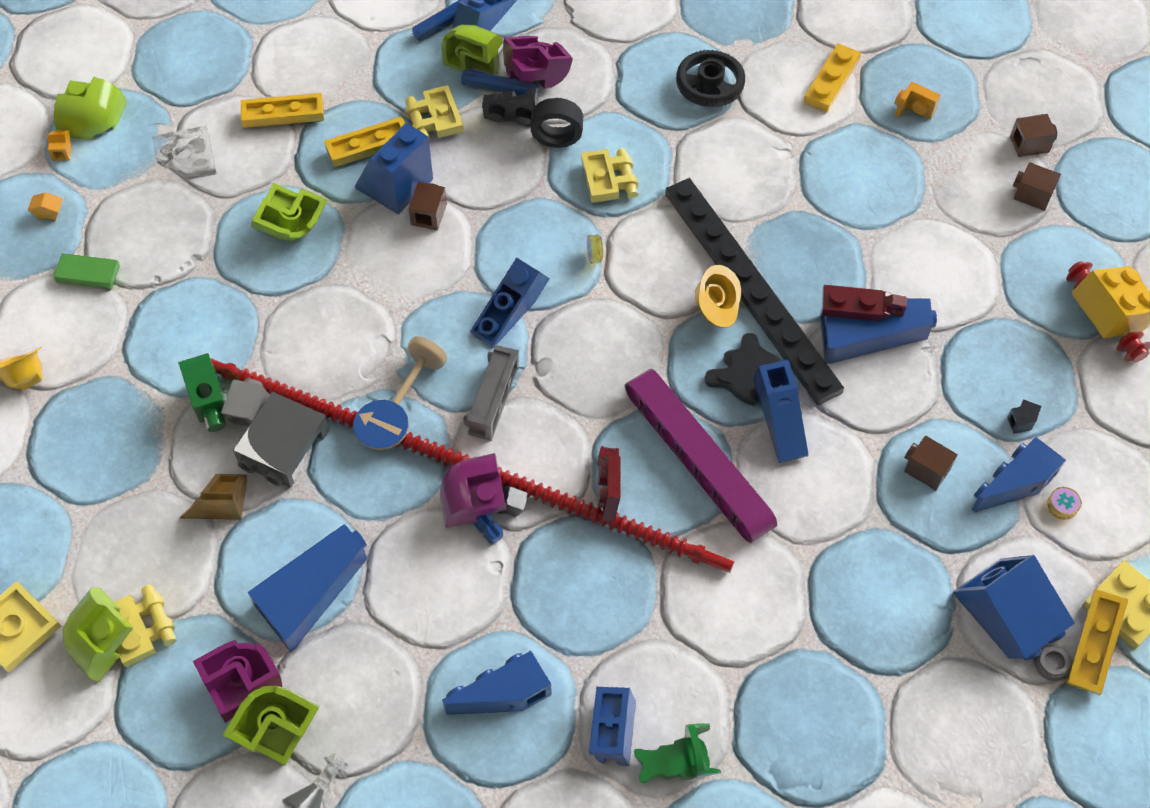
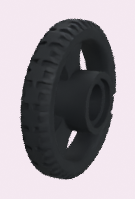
[676,50,745,108]

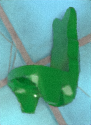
[634,723,721,783]

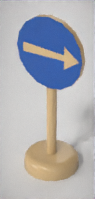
[353,336,447,450]

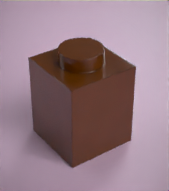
[1010,114,1057,157]
[1013,162,1061,211]
[408,182,447,230]
[904,435,958,491]

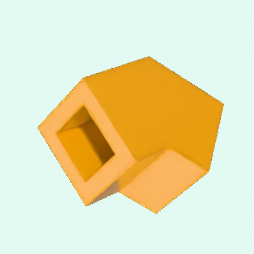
[47,130,72,161]
[28,192,63,221]

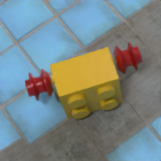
[1066,261,1150,363]

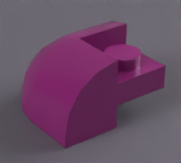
[503,36,573,89]
[440,453,507,528]
[193,640,282,723]

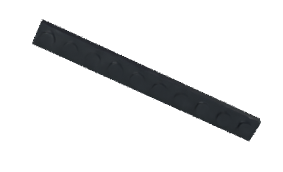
[665,177,844,406]

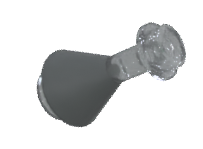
[282,753,348,808]

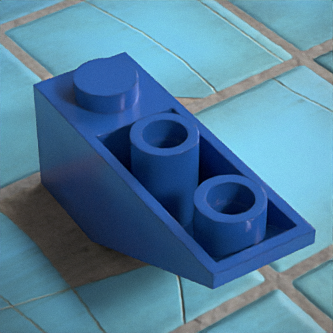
[452,0,517,31]
[470,257,550,347]
[753,360,809,463]
[971,437,1066,512]
[442,651,552,715]

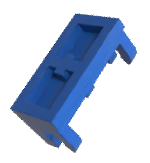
[589,686,636,766]

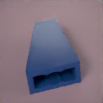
[820,298,937,364]
[248,524,367,652]

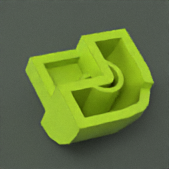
[441,25,503,75]
[54,77,127,139]
[251,183,327,241]
[63,587,133,682]
[223,685,320,766]

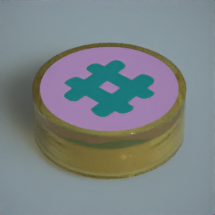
[587,234,603,264]
[1047,487,1082,520]

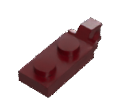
[821,284,907,322]
[597,446,621,521]

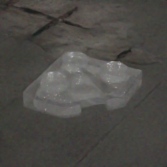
[152,125,217,180]

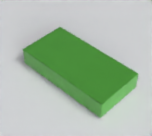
[53,253,120,289]

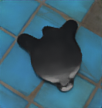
[704,333,781,406]

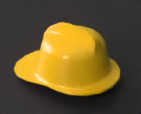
[695,265,741,328]
[0,347,43,390]

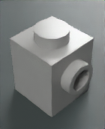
[221,378,270,427]

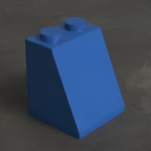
[355,123,433,215]
[953,555,1075,661]

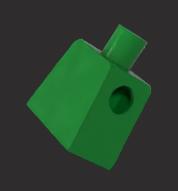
[178,353,226,432]

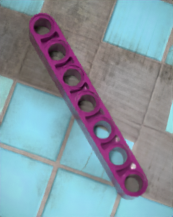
[624,368,778,543]

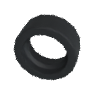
[530,98,584,148]

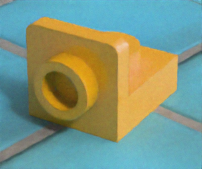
[894,82,941,120]

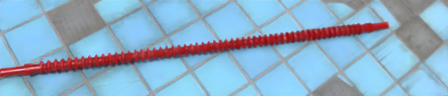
[211,358,735,573]

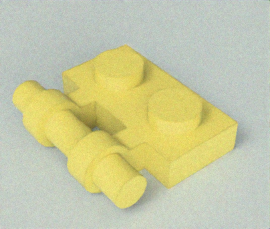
[405,85,464,139]
[581,148,638,203]
[115,585,177,668]

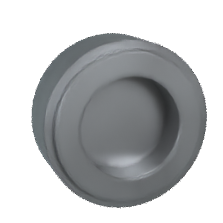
[1035,645,1071,681]

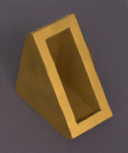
[180,474,247,520]

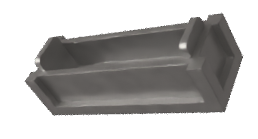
[463,345,519,441]

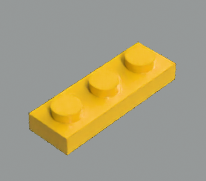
[803,43,861,113]
[241,93,324,128]
[324,116,405,167]
[1066,589,1129,696]

